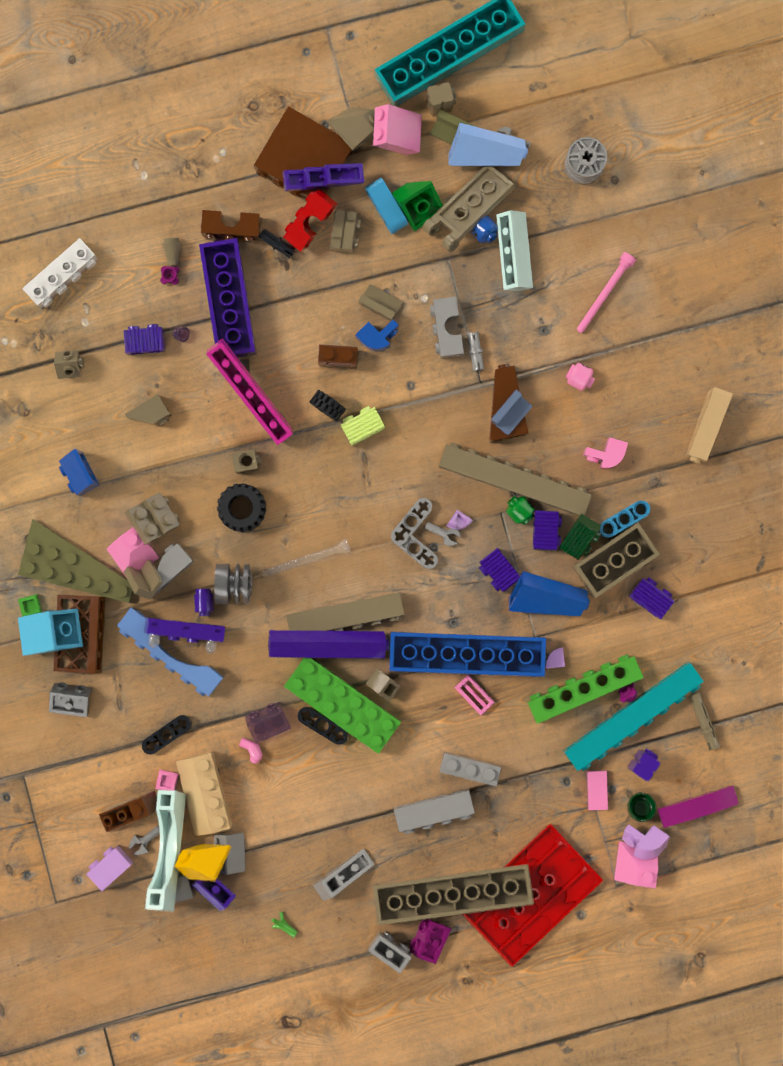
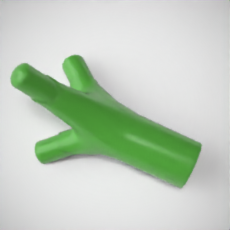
[272,912,298,938]

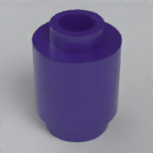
[194,589,214,616]

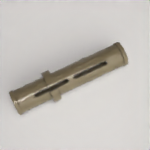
[689,692,721,751]

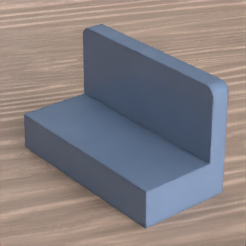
[491,390,532,435]

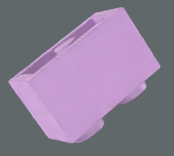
[86,846,133,891]

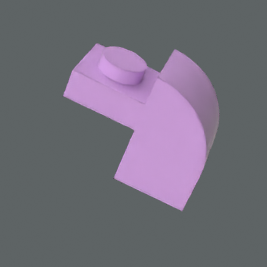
[622,825,670,860]

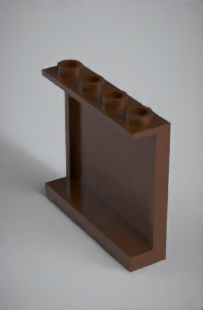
[254,106,355,203]

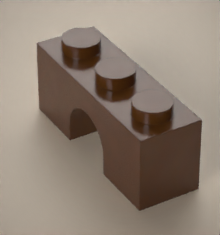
[201,210,261,243]

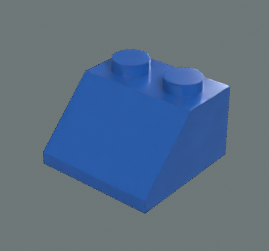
[59,449,100,496]

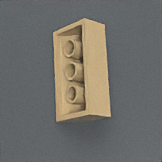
[176,751,232,836]

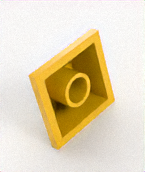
[174,844,232,881]

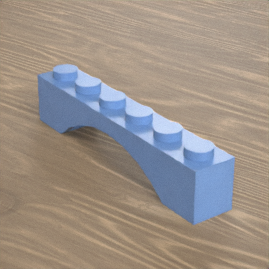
[117,607,224,696]

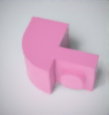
[583,438,628,469]

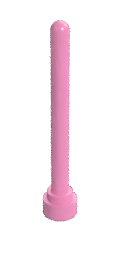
[577,252,637,333]

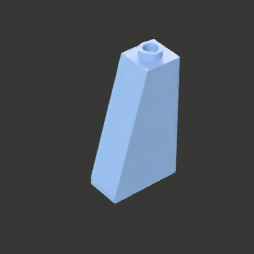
[448,123,528,166]

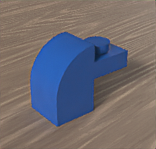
[355,319,399,352]

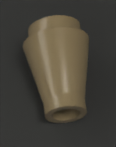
[162,238,181,266]

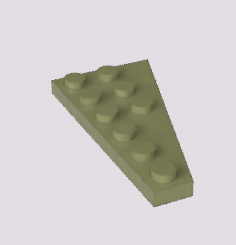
[18,519,133,603]

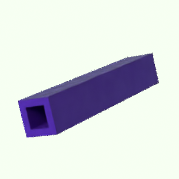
[268,630,389,658]

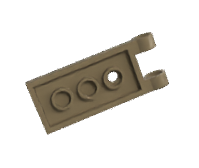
[423,166,515,252]

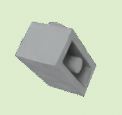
[368,931,411,973]

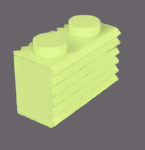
[341,406,385,446]

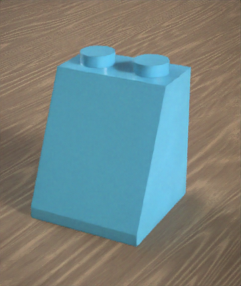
[18,609,83,656]

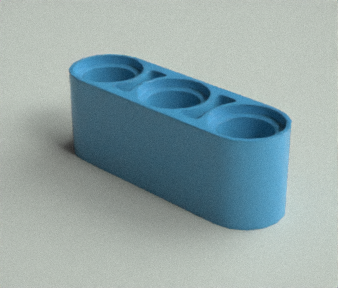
[364,178,409,234]
[599,500,650,538]

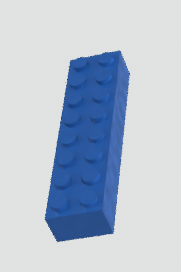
[389,632,546,677]

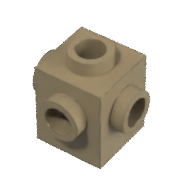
[54,350,84,379]

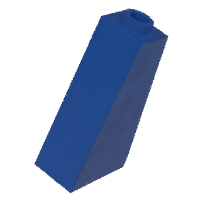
[509,571,590,616]

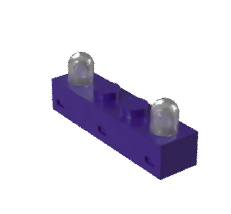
[144,617,225,654]

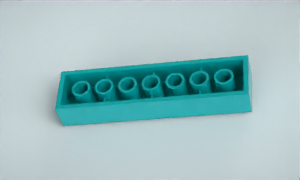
[374,0,526,107]

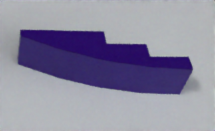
[283,163,365,191]

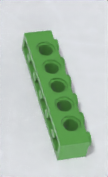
[527,654,644,724]

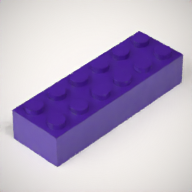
[199,238,257,358]

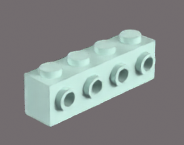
[496,210,533,292]

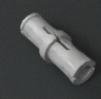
[467,332,485,372]

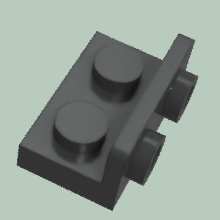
[49,682,92,717]

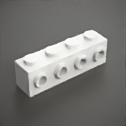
[22,238,98,309]

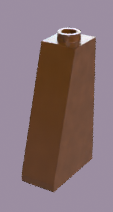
[489,364,529,442]

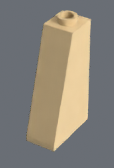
[686,387,733,464]

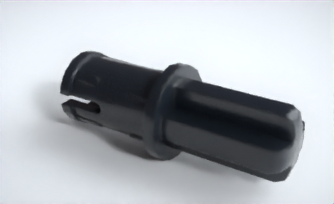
[259,229,296,259]

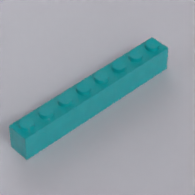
[563,662,704,771]

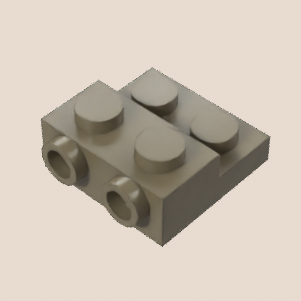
[125,492,180,545]

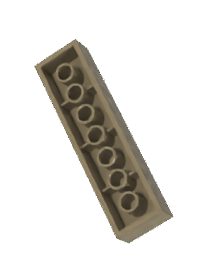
[373,864,534,925]

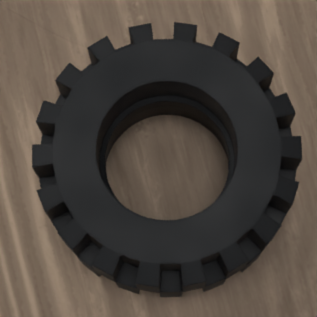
[217,483,267,532]

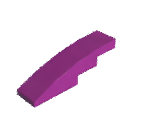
[658,785,739,828]

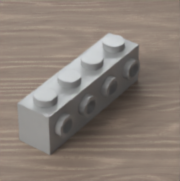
[394,789,475,834]

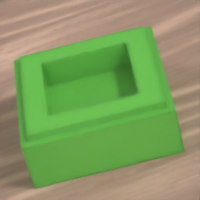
[18,594,42,617]

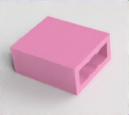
[373,104,422,155]

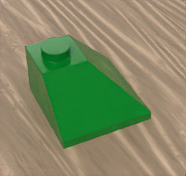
[391,181,443,231]

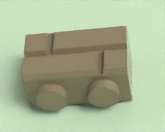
[427,82,457,116]
[330,210,361,254]

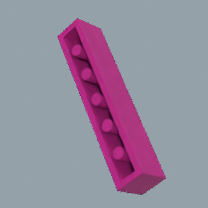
[206,338,293,445]

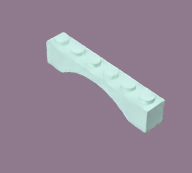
[145,790,186,912]

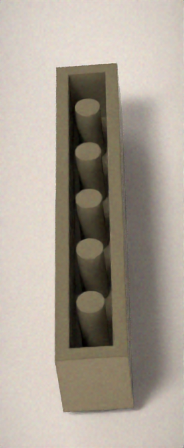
[286,592,404,631]

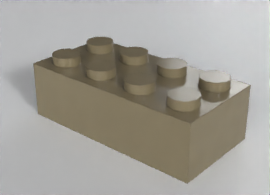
[572,523,660,598]

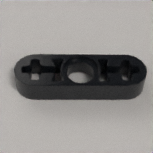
[298,707,348,745]
[142,715,192,755]

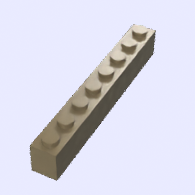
[438,443,592,516]

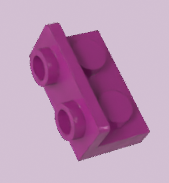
[410,918,451,964]

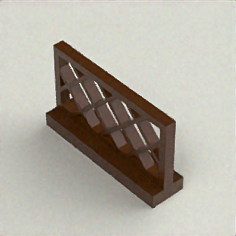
[53,595,106,674]

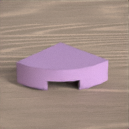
[447,510,473,530]
[545,647,565,669]

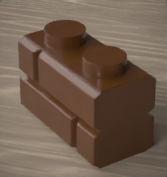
[318,344,358,369]

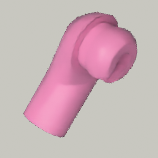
[239,737,262,764]

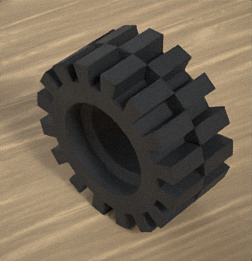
[309,390,346,422]

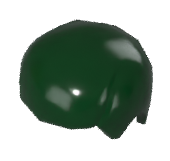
[627,792,657,822]

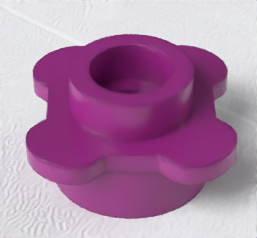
[160,266,180,285]
[618,683,638,703]

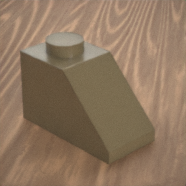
[125,394,172,426]

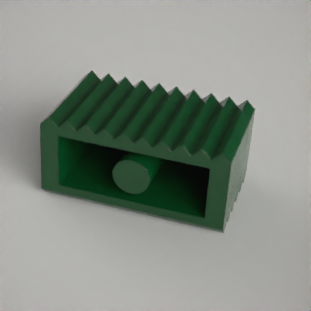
[559,513,601,560]

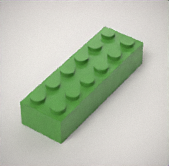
[284,658,401,754]

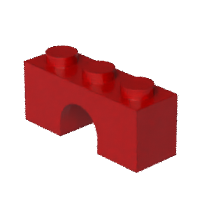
[283,190,338,252]

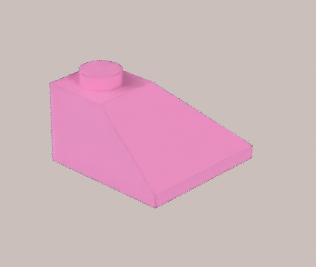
[107,527,160,575]
[614,841,658,888]

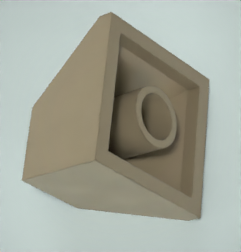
[327,107,375,150]

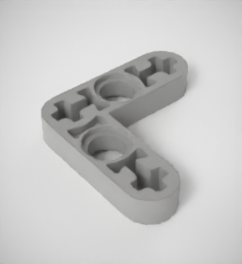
[391,498,438,569]

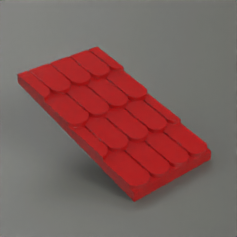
[462,824,603,967]

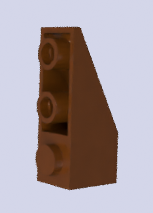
[99,791,157,832]

